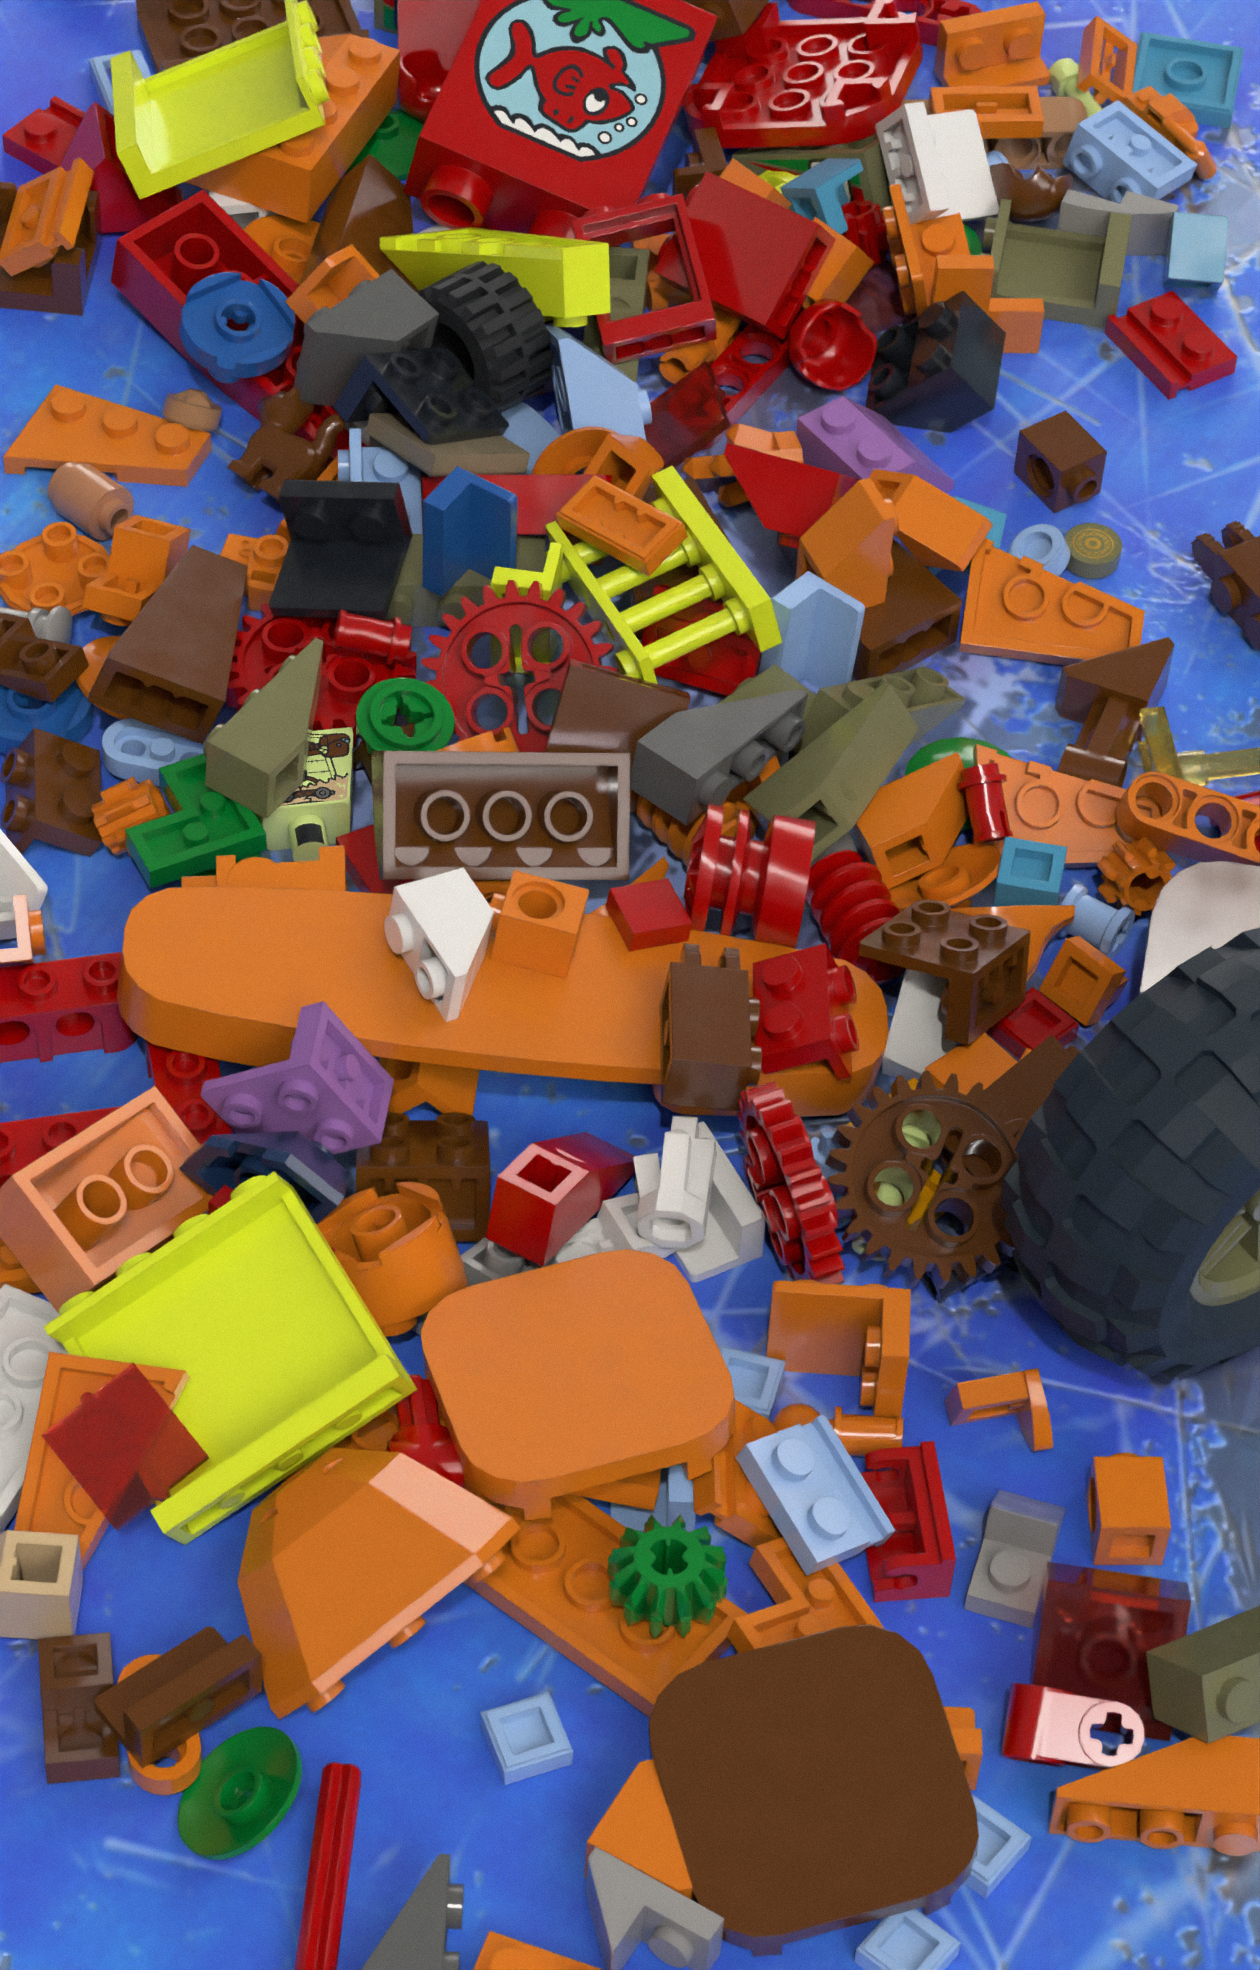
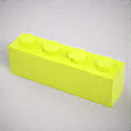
[380,227,611,327]

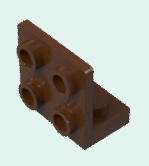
[859,900,1030,1045]
[356,1112,490,1241]

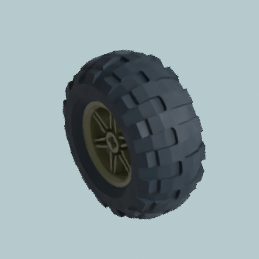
[1001,927,1260,1379]

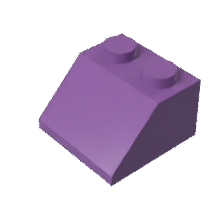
[796,396,954,493]

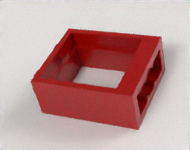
[572,193,717,364]

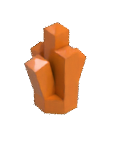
[682,423,803,507]

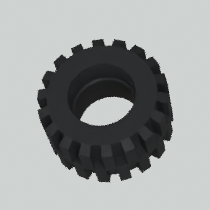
[418,261,554,413]

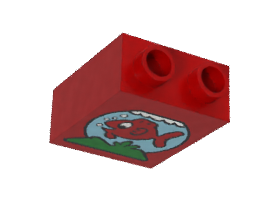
[403,0,718,247]

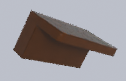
[94,1626,262,1769]

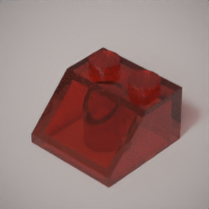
[1031,1561,1191,1741]

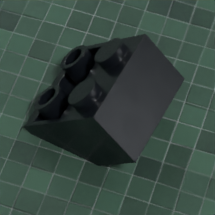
[865,291,1006,433]

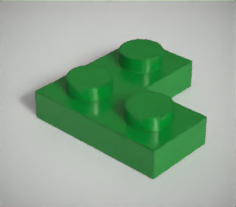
[125,754,267,889]

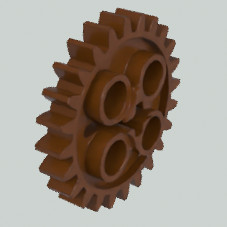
[825,1071,1025,1289]

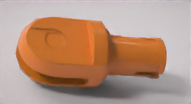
[659,306,740,385]

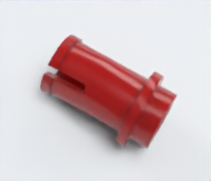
[332,610,412,665]
[957,763,1013,845]

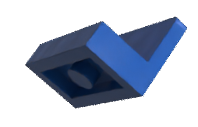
[422,466,518,597]

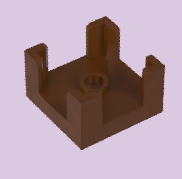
[0,182,102,316]

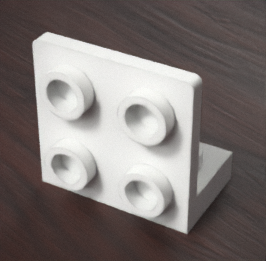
[875,102,999,224]

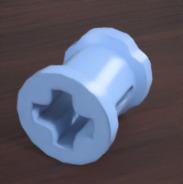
[1056,883,1135,960]

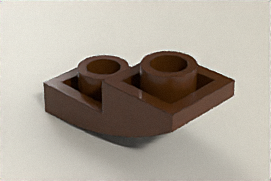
[0,613,89,702]

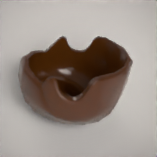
[989,163,1074,223]

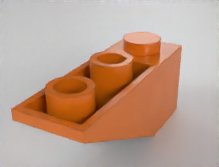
[1048,1735,1260,1856]

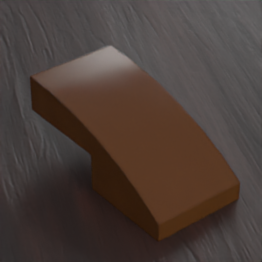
[38,1632,120,1784]

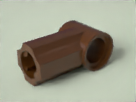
[1057,696,1142,788]

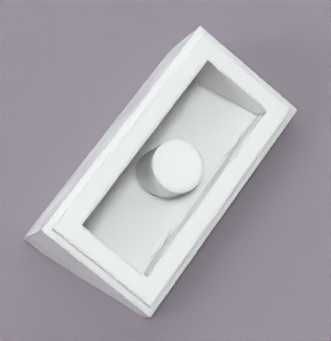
[882,968,957,1080]

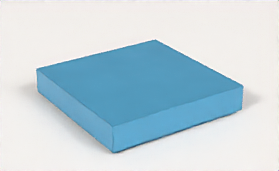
[1132,32,1244,129]

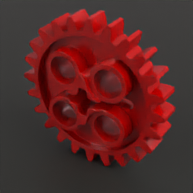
[421,580,620,752]
[226,603,417,748]
[737,1081,845,1284]

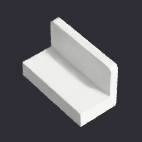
[634,1121,766,1283]

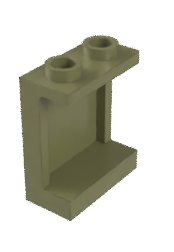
[980,198,1132,328]

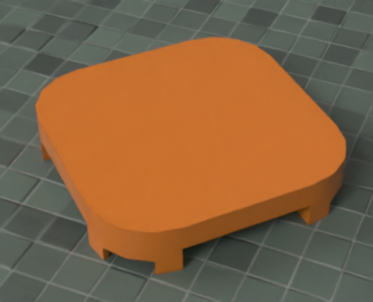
[421,1249,736,1520]

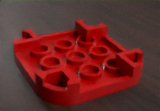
[683,0,923,148]

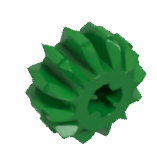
[607,1513,728,1639]

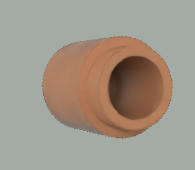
[47,462,134,541]

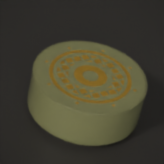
[1065,523,1122,579]

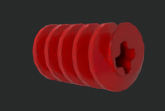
[806,849,906,984]

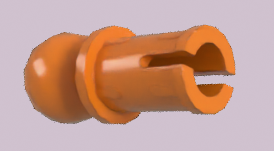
[772,1403,904,1457]

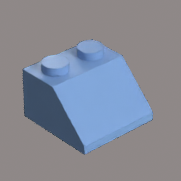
[545,323,652,441]

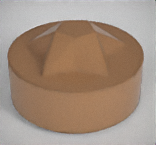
[162,388,222,431]

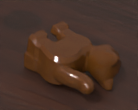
[227,388,346,506]

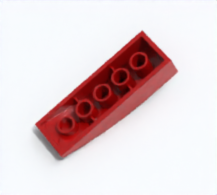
[111,190,367,466]

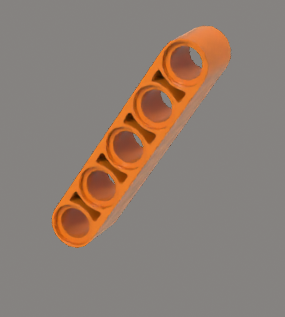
[1116,771,1260,866]

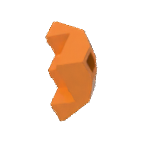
[237,1448,521,1719]

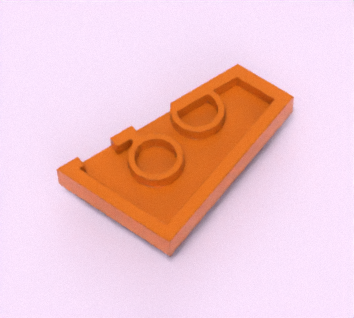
[3,384,212,487]
[959,538,1145,666]
[973,744,1166,868]
[14,1352,190,1573]

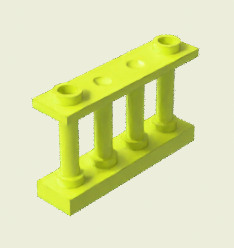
[544,466,783,684]

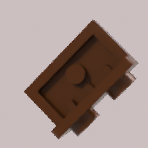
[0,728,102,857]

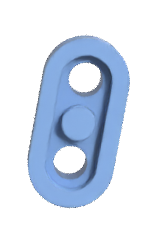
[102,718,209,786]

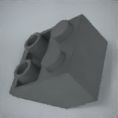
[293,269,439,406]

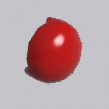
[397,49,449,123]
[788,299,878,392]

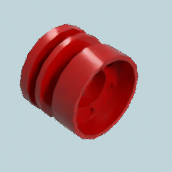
[683,804,816,948]

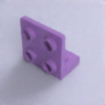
[200,1001,394,1155]

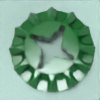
[356,678,455,754]

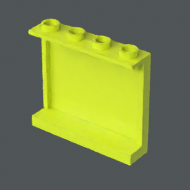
[110,0,330,200]
[43,1172,417,1545]

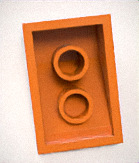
[0,1086,213,1314]

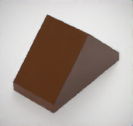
[1055,637,1174,742]

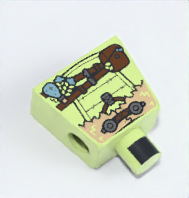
[254,727,354,862]

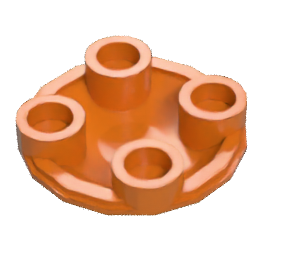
[0,522,110,616]

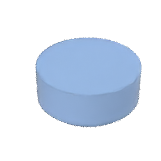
[1009,524,1071,576]

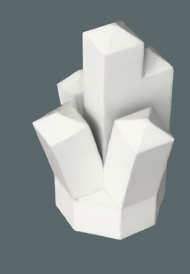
[633,1116,717,1249]

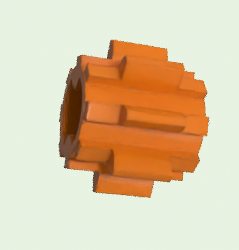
[92,777,171,858]
[1097,836,1176,916]

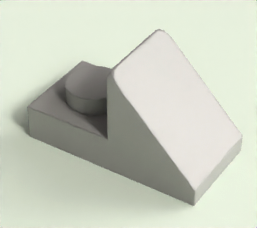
[964,1489,1066,1628]
[586,1847,724,1970]

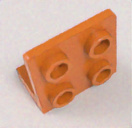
[882,183,971,317]
[766,1279,911,1418]

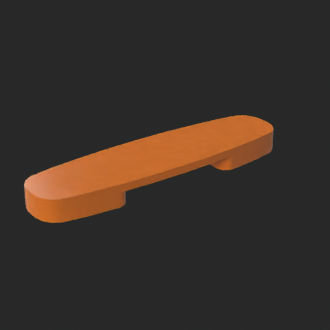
[117,887,889,1116]

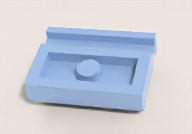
[735,1414,896,1576]

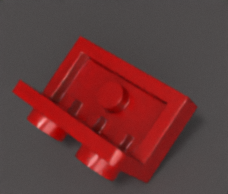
[752,943,859,1081]

